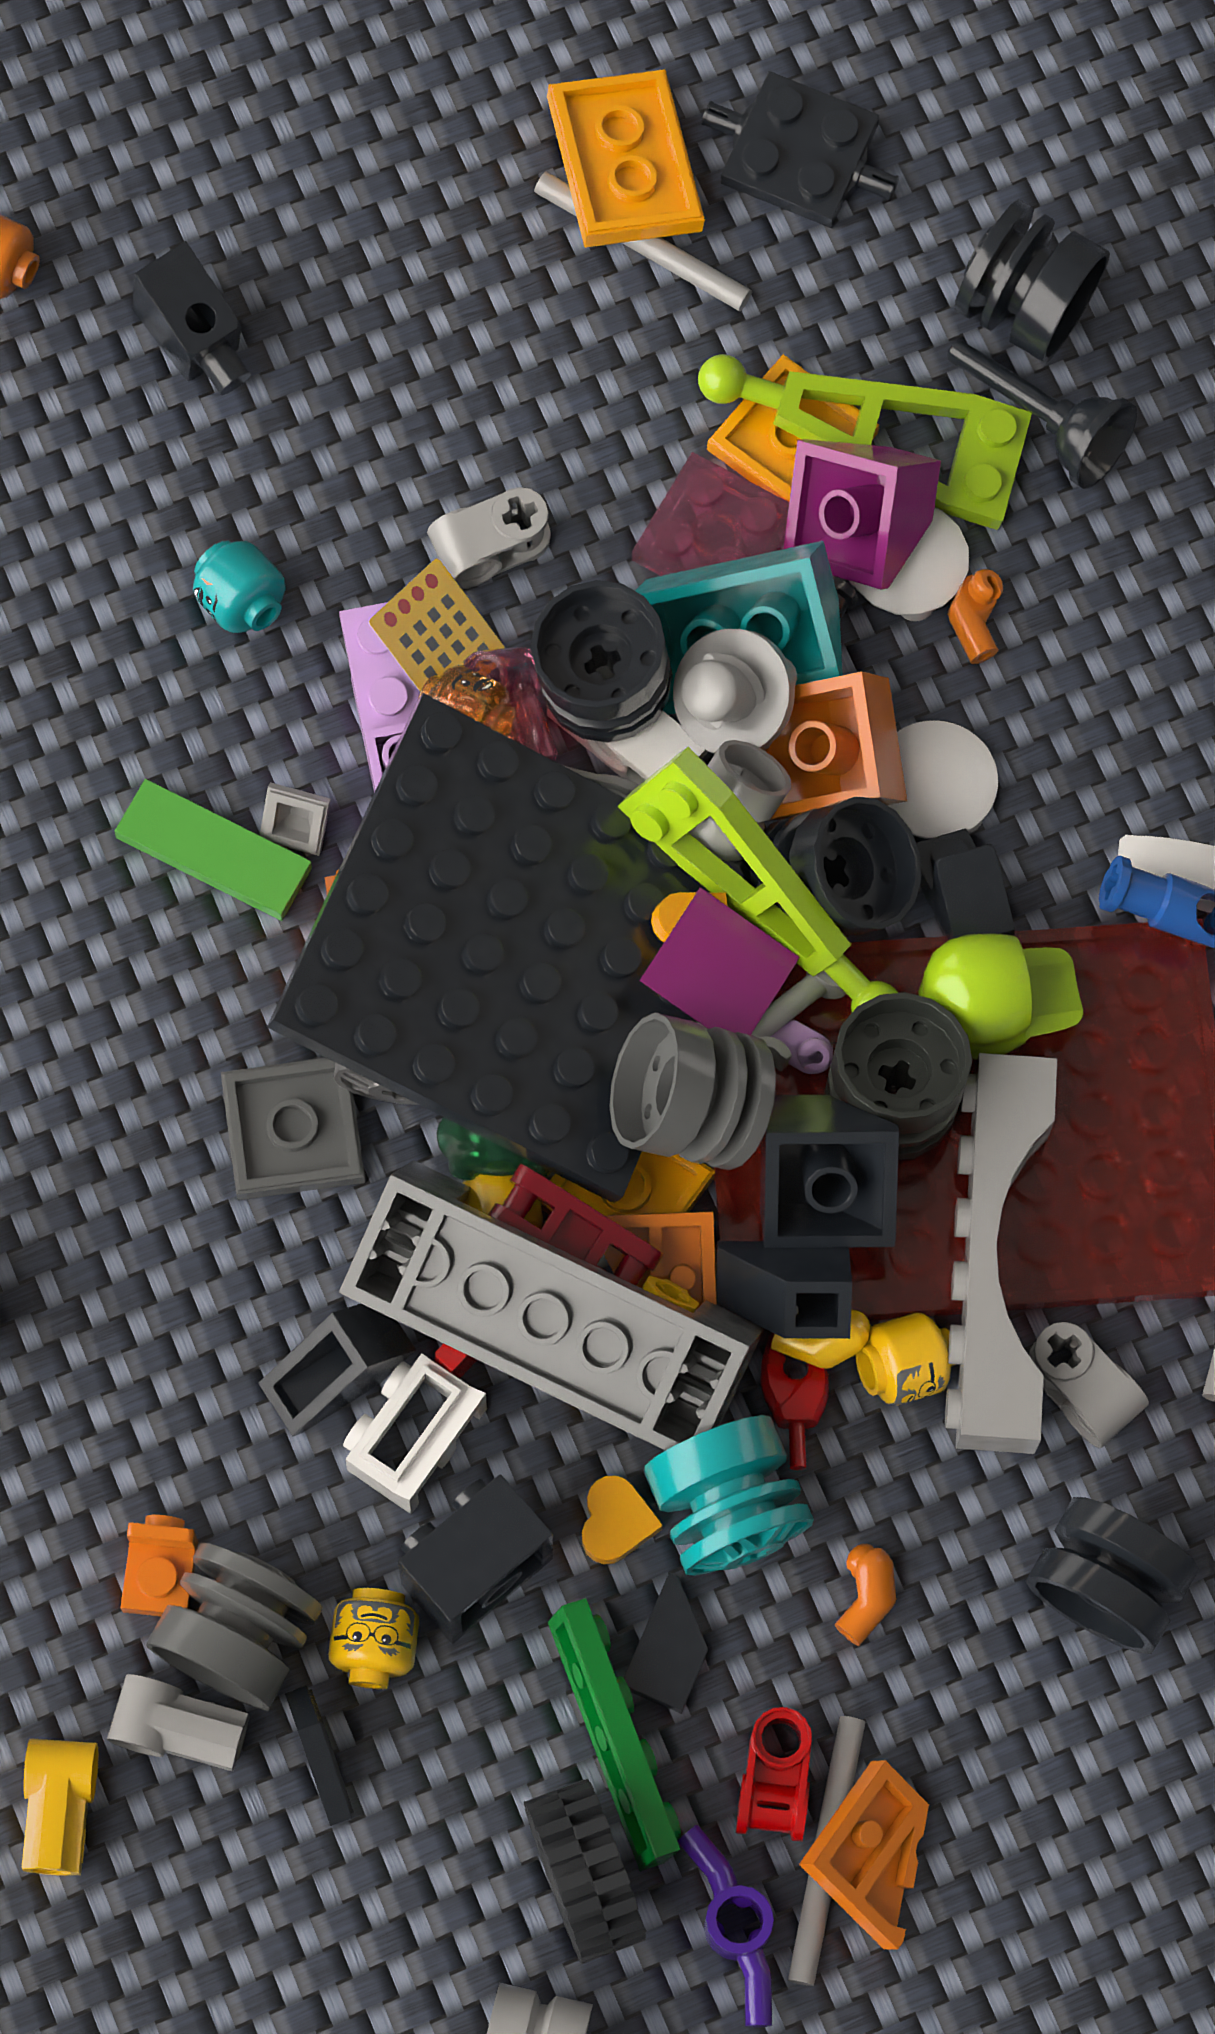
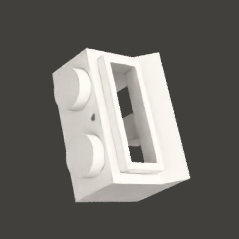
[343,1353,487,1515]

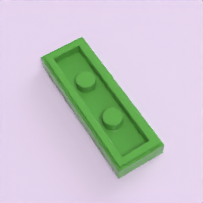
[115,779,312,921]

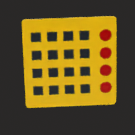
[369,558,506,706]

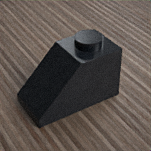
[258,1303,416,1437]

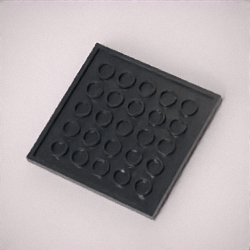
[267,693,750,1204]

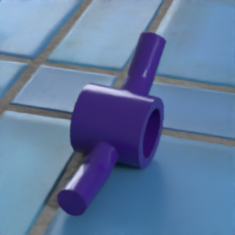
[677,1825,774,2027]

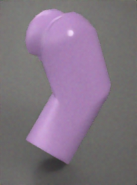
[771,1020,833,1074]

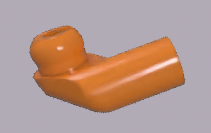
[948,569,1003,664]
[835,1544,896,1646]

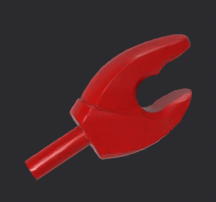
[760,1332,829,1471]

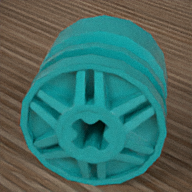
[644,1415,814,1576]

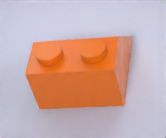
[765,672,907,821]

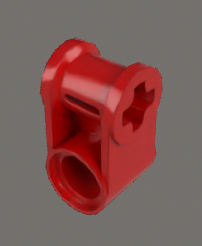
[736,1707,812,1842]

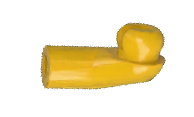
[771,1309,871,1369]

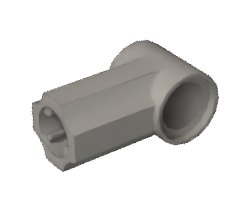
[106,1674,250,1772]

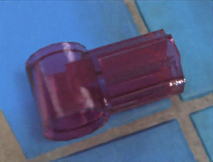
[461,647,558,760]

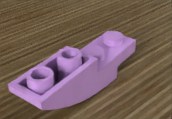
[339,602,420,793]

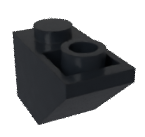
[716,1241,852,1339]

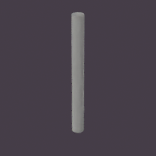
[534,171,752,311]
[788,1716,866,1986]

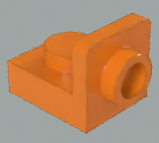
[120,1515,198,1617]

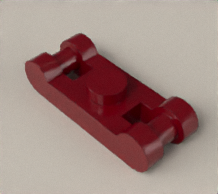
[488,1164,663,1286]

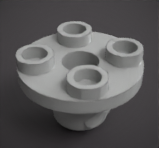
[673,629,797,753]

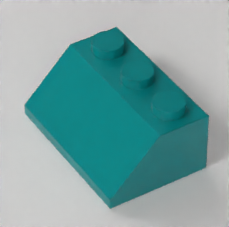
[635,541,843,715]

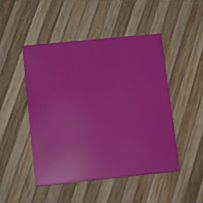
[640,887,800,1035]

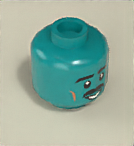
[193,541,286,633]

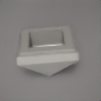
[260,782,331,856]

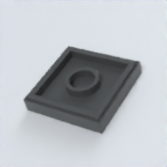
[221,1058,365,1200]

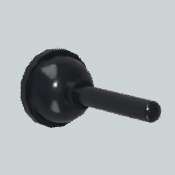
[947,340,1137,489]

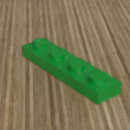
[548,1598,681,1872]

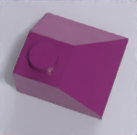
[783,439,941,590]

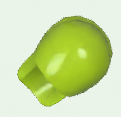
[918,933,1083,1059]

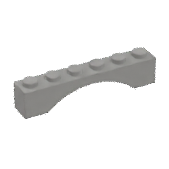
[945,1053,1057,1454]

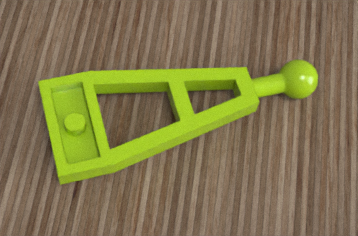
[698,354,1032,530]
[617,746,898,1012]

